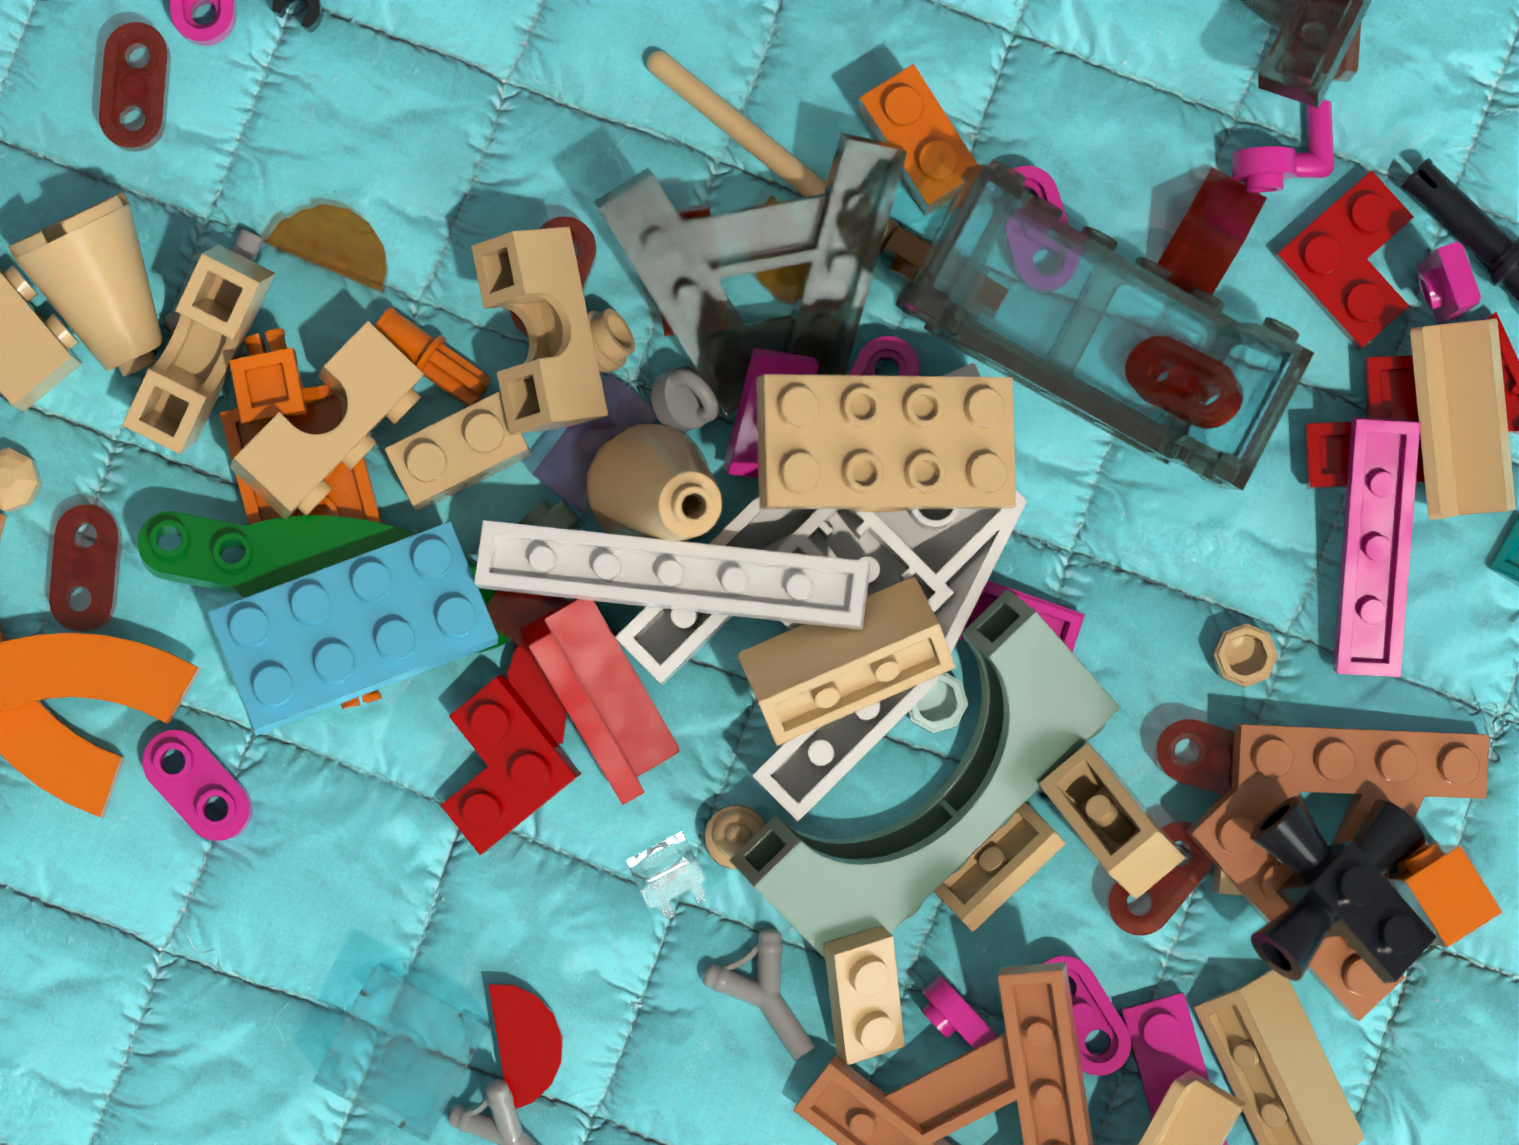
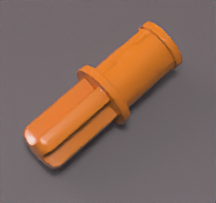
[374,306,491,407]

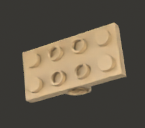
[756,375,1016,512]

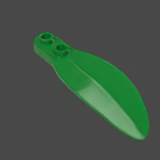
[137,511,516,653]

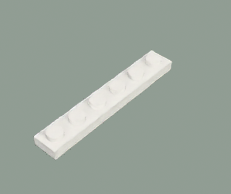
[474,520,871,630]

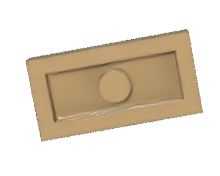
[933,802,1066,932]
[824,925,905,1065]

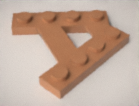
[1185,723,1489,1021]
[793,962,1093,1145]

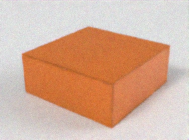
[229,348,308,426]

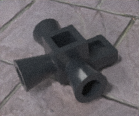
[1250,795,1437,983]

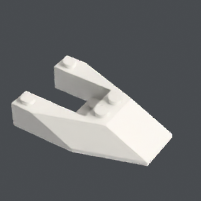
[615,491,1027,822]

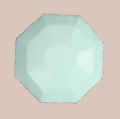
[908,672,968,733]

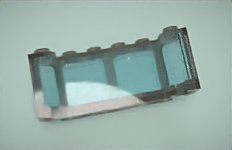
[894,160,1314,490]

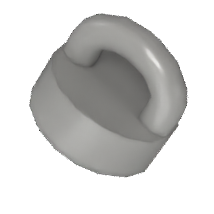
[651,366,719,432]

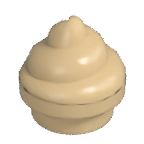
[587,308,635,373]
[704,805,765,869]

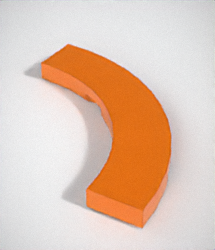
[0,514,124,817]
[0,633,201,724]

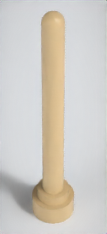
[647,51,900,264]

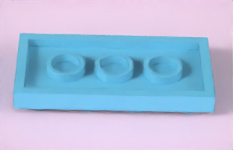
[208,521,499,736]

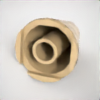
[8,191,163,377]
[586,424,722,542]

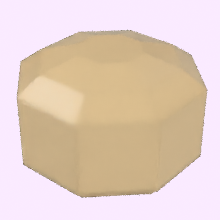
[0,447,42,513]
[1212,623,1278,688]

